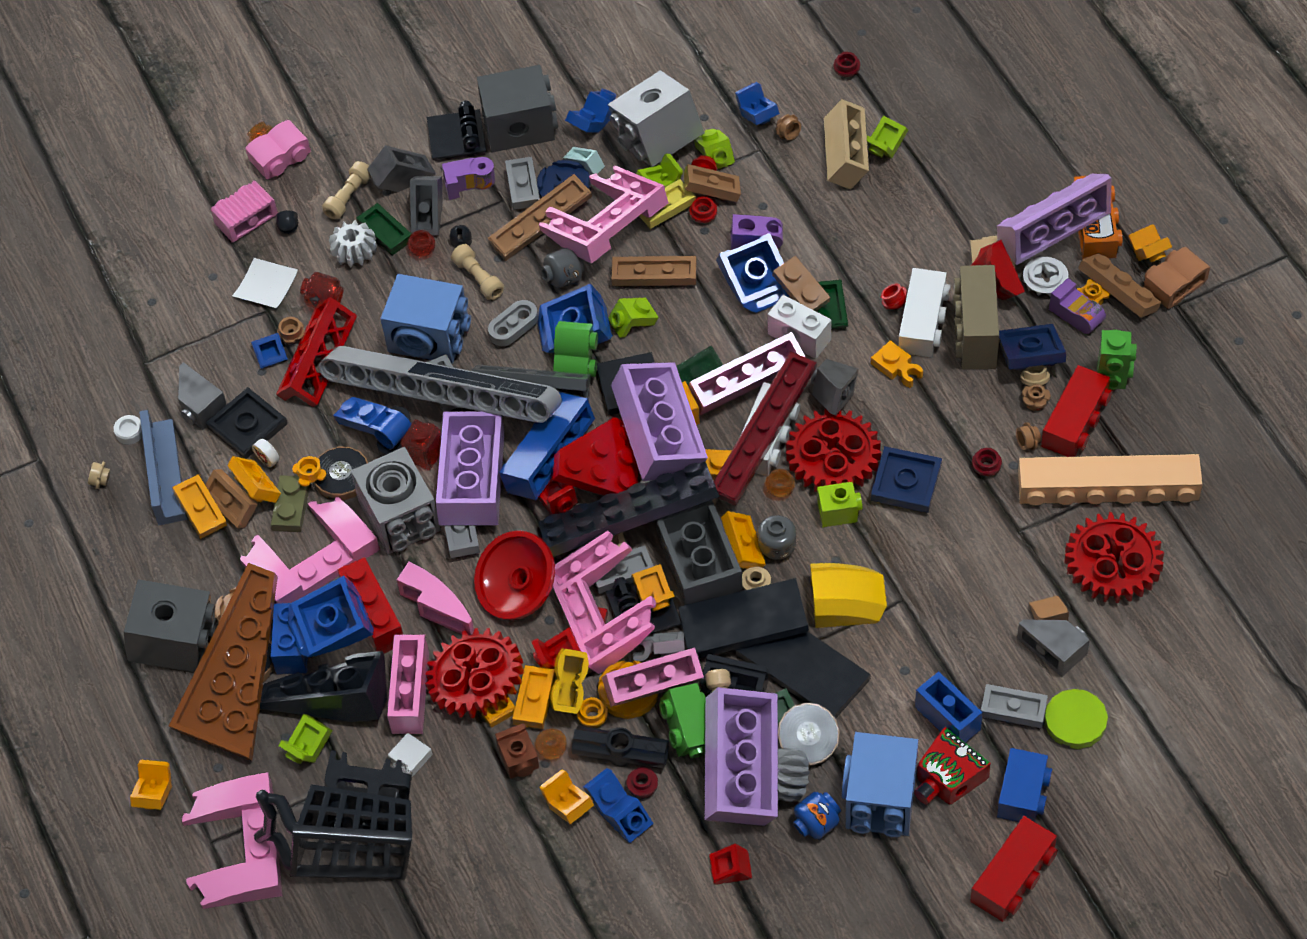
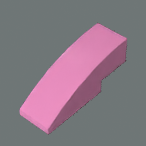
[397,562,474,636]

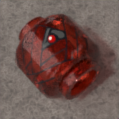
[300,272,344,308]

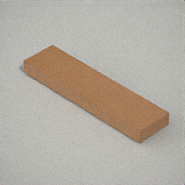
[488,174,592,261]

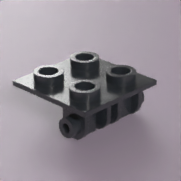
[427,101,486,160]
[606,577,682,635]

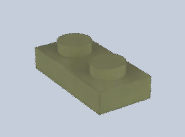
[271,475,310,532]

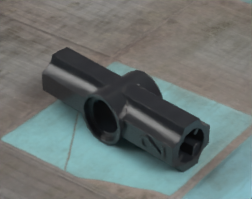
[572,726,669,768]

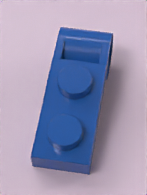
[333,397,412,449]

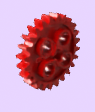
[786,408,881,492]
[1064,512,1164,603]
[425,628,524,718]

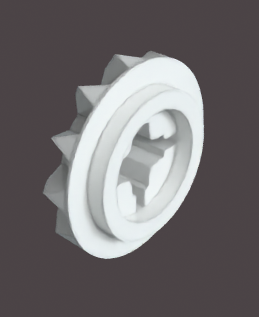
[1023,257,1068,297]

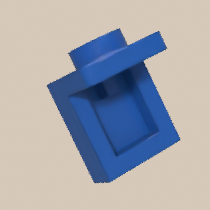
[735,82,780,125]

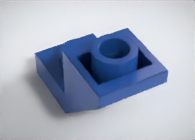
[565,89,616,132]
[583,768,654,843]

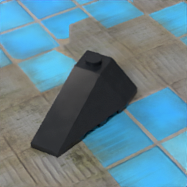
[260,651,387,722]

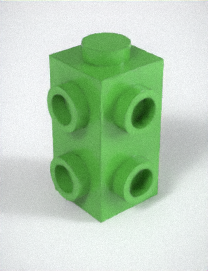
[1097,330,1137,390]
[660,683,706,758]

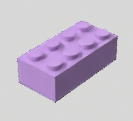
[436,411,504,525]
[705,687,778,826]

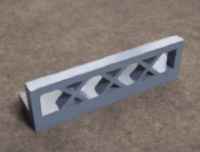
[139,410,187,525]

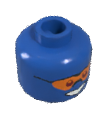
[793,792,841,839]

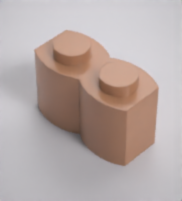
[1144,247,1210,309]

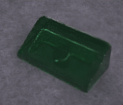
[676,345,723,386]

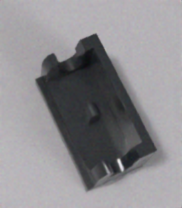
[700,654,768,697]

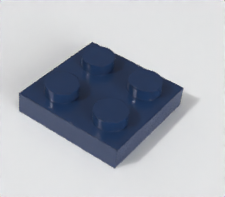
[998,324,1066,370]
[871,446,942,513]

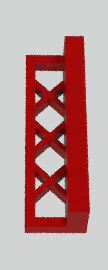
[276,297,357,407]

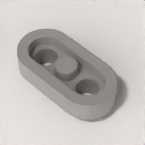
[488,300,538,346]

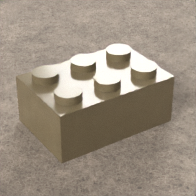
[953,265,999,370]

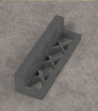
[472,364,591,401]

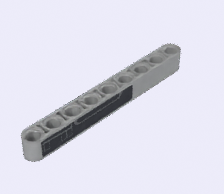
[319,346,562,423]

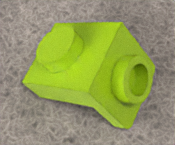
[866,116,908,158]
[694,129,735,169]
[636,153,683,187]
[608,297,659,338]
[278,714,333,764]

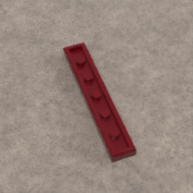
[714,351,817,506]

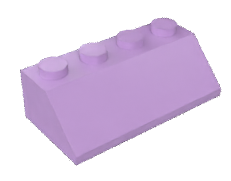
[997,173,1111,265]
[611,362,708,481]

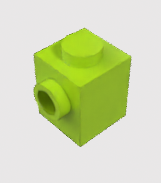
[817,482,863,528]

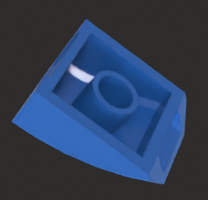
[716,233,789,313]
[538,284,613,353]
[288,576,374,657]

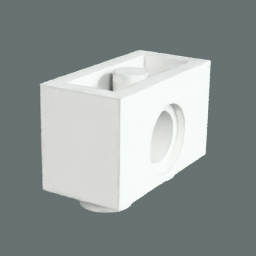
[767,295,831,359]

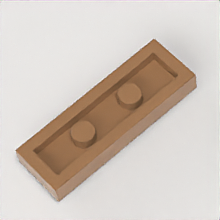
[1078,253,1162,318]
[611,256,697,286]

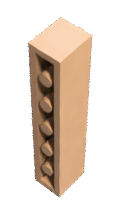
[1018,454,1203,505]

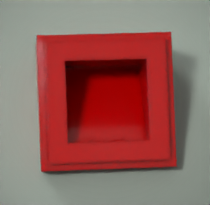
[709,843,752,884]

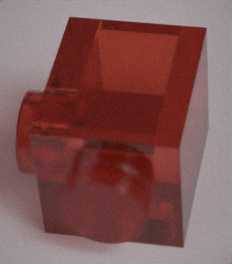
[401,419,441,471]

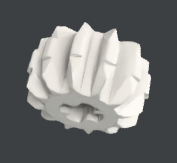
[329,220,377,268]

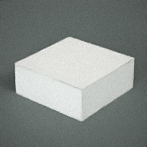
[388,733,433,777]

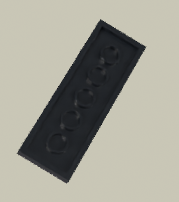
[539,461,719,557]

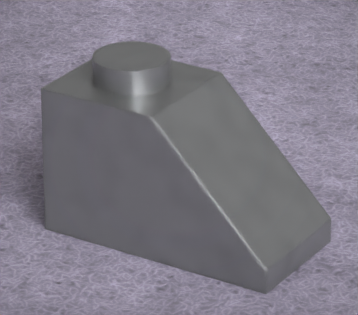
[367,145,436,192]
[410,176,443,235]
[811,359,859,415]
[178,362,227,430]
[1017,619,1090,677]

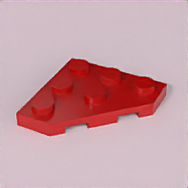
[553,417,638,496]

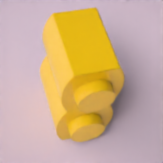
[550,648,589,714]

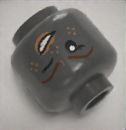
[541,248,585,288]
[757,515,796,560]

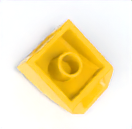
[810,563,887,628]

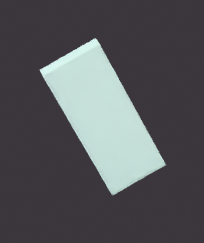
[563,147,605,175]

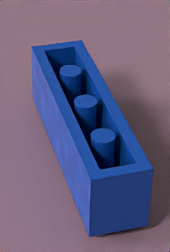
[499,392,595,500]

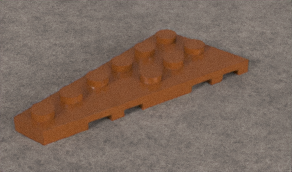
[169,563,278,761]

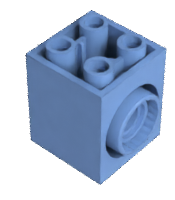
[380,274,471,364]
[842,732,919,837]

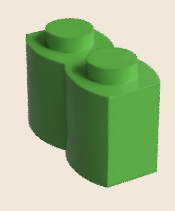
[553,321,598,377]

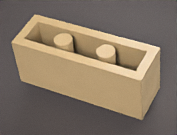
[824,99,869,190]

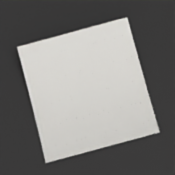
[232,258,298,308]

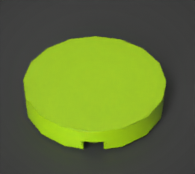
[1044,689,1108,749]

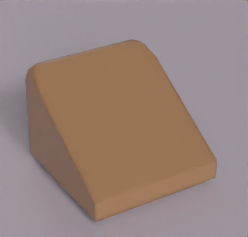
[1029,596,1069,621]

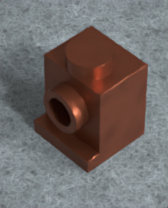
[495,723,540,779]

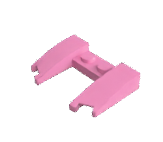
[539,166,668,264]
[240,497,380,604]
[553,531,656,674]
[182,772,282,909]

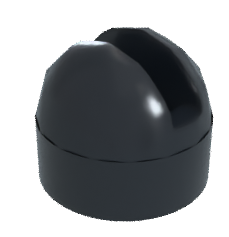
[276,210,299,234]
[449,225,472,248]

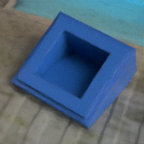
[251,333,288,369]

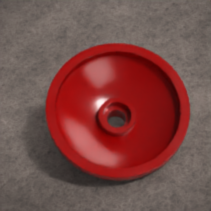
[474,530,555,620]

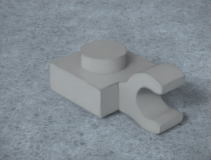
[633,631,685,661]

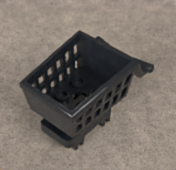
[254,750,413,879]

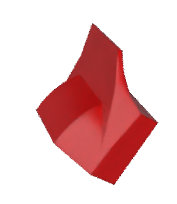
[971,240,1025,300]

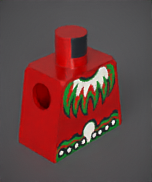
[914,727,991,805]

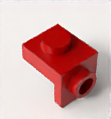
[538,476,578,515]
[531,627,581,669]

